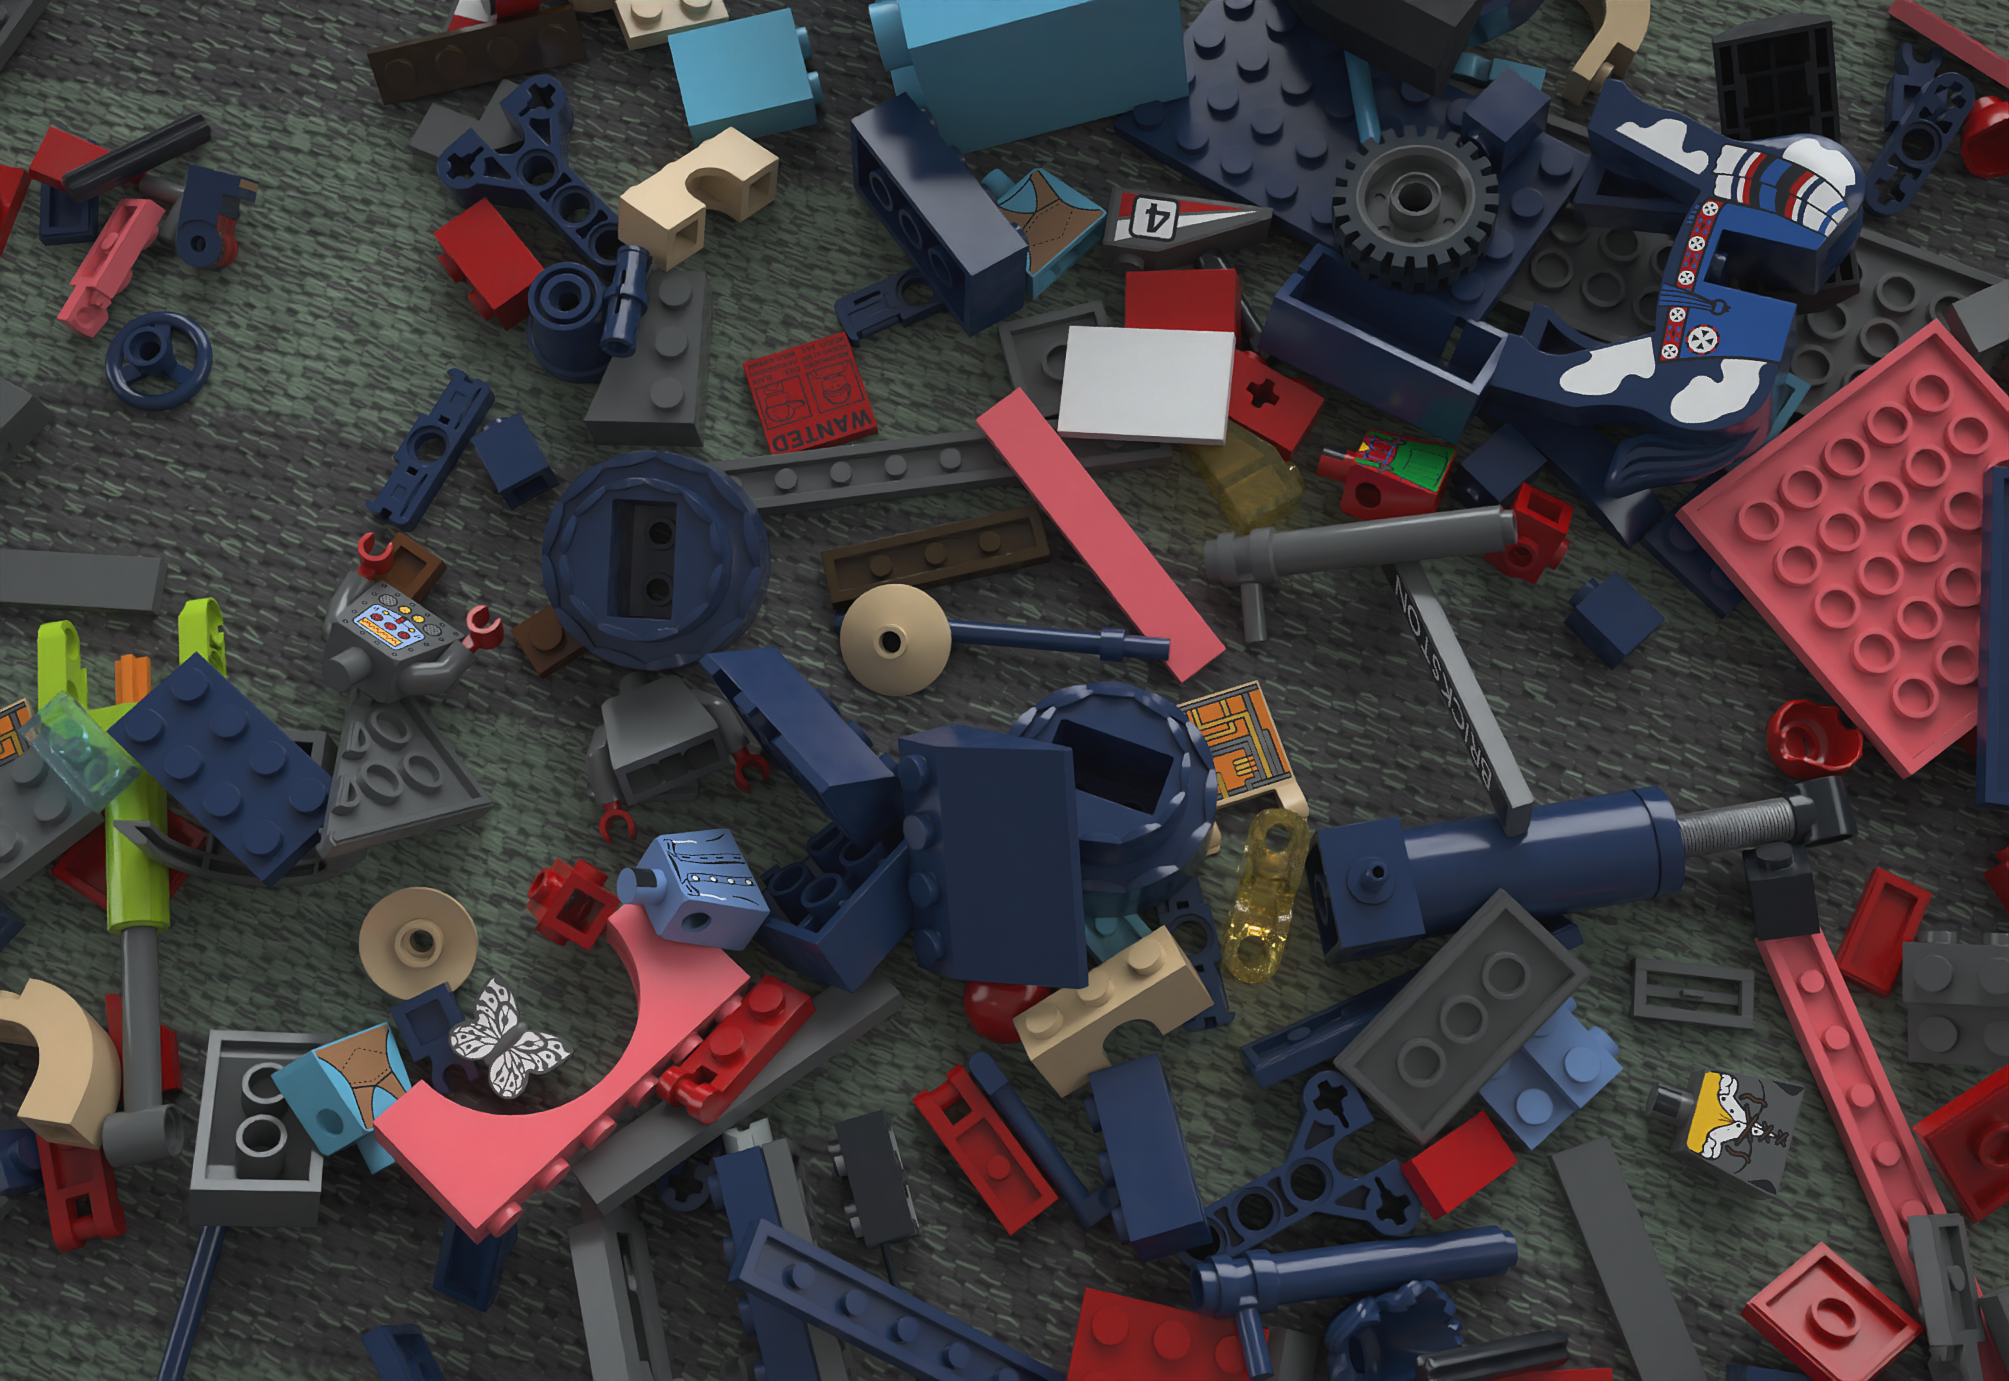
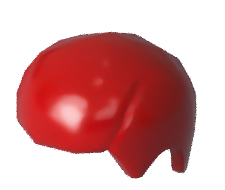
[1765,699,1864,782]
[963,981,1052,1044]

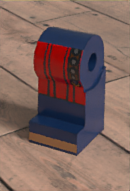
[175,164,259,271]

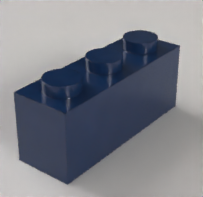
[1084,1053,1213,1263]

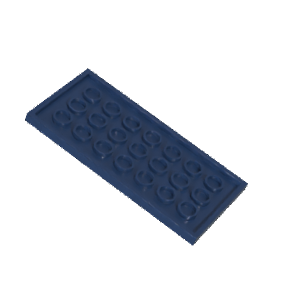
[1113,0,1590,330]

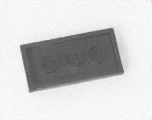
[1333,887,1593,1148]

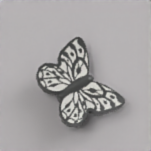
[448,974,575,1101]

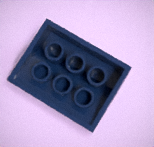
[898,724,1089,989]

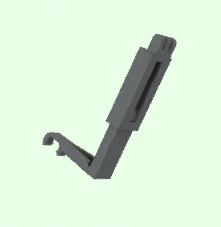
[567,1185,672,1381]

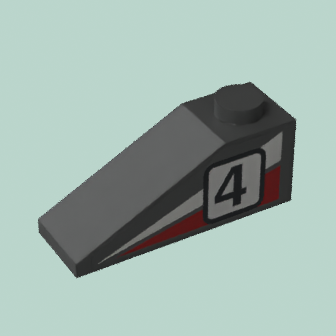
[1102,186,1273,277]

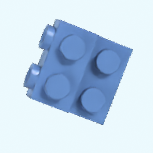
[1475,996,1623,1152]

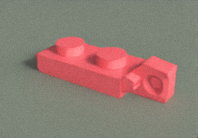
[56,198,166,338]

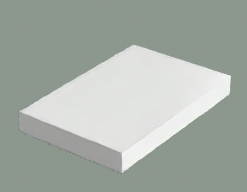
[1057,326,1236,446]

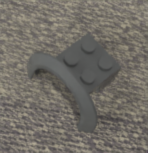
[113,730,368,887]

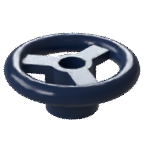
[105,311,213,411]

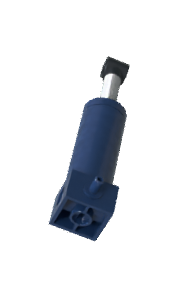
[1302,776,1859,966]

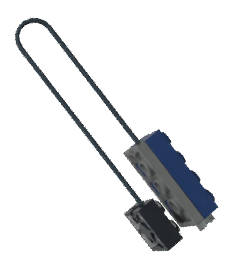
[708,1110,922,1381]

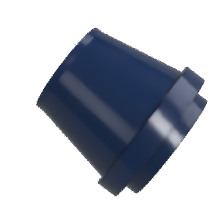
[526,262,612,384]

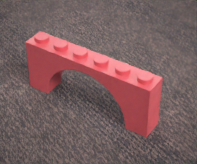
[372,904,750,1245]

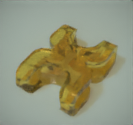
[1220,808,1310,983]

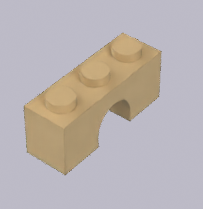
[618,126,779,272]
[1012,925,1214,1098]

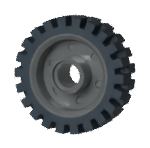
[1331,125,1499,293]

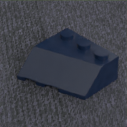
[699,647,904,851]
[752,814,914,993]

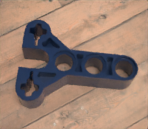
[437,74,626,283]
[1174,1071,1421,1269]

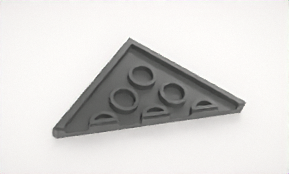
[318,685,494,860]

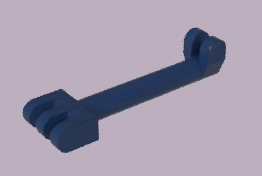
[968,1052,1120,1230]

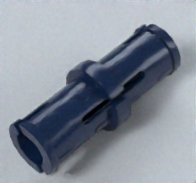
[599,245,653,358]

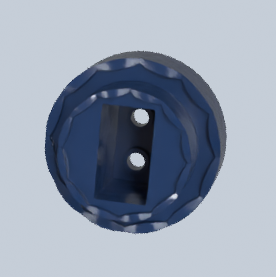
[541,451,771,670]
[1007,681,1218,918]

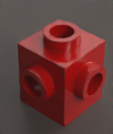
[1484,482,1574,585]
[526,857,621,951]

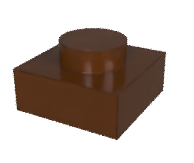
[371,531,448,604]
[510,604,588,679]

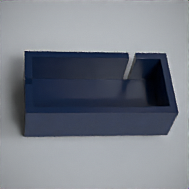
[1257,243,1508,445]

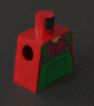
[1316,429,1458,521]

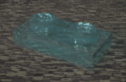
[18,690,143,813]

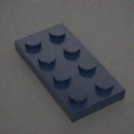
[106,651,332,889]

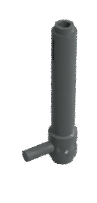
[1204,505,1518,642]

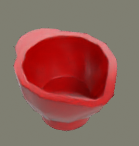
[1960,96,2009,179]

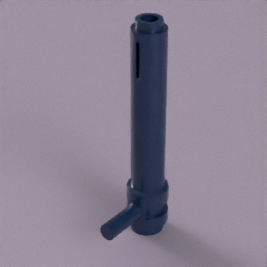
[1190,1225,1518,1381]

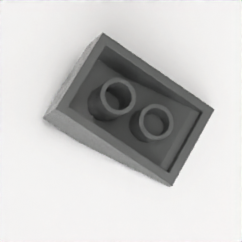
[189,1029,334,1227]

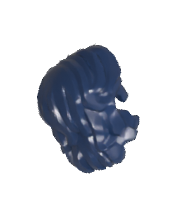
[1324,1280,1465,1381]

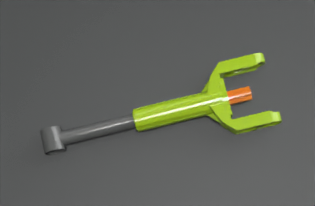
[37,597,227,1168]

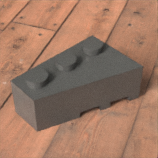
[584,270,714,447]

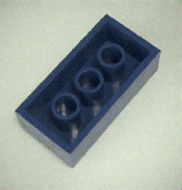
[850,92,1030,338]

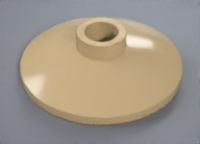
[840,584,952,696]
[359,887,478,1000]

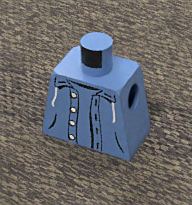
[617,829,770,951]

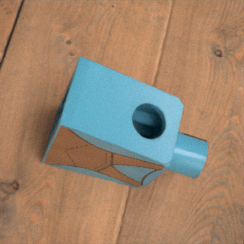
[980,168,1107,300]
[271,1022,412,1175]

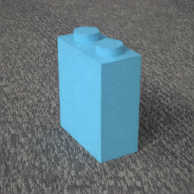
[668,8,824,149]

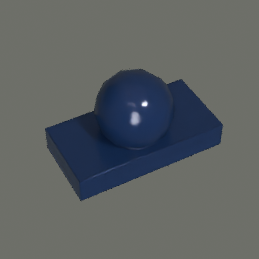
[432,1214,518,1313]

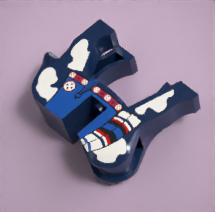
[1489,78,1866,499]

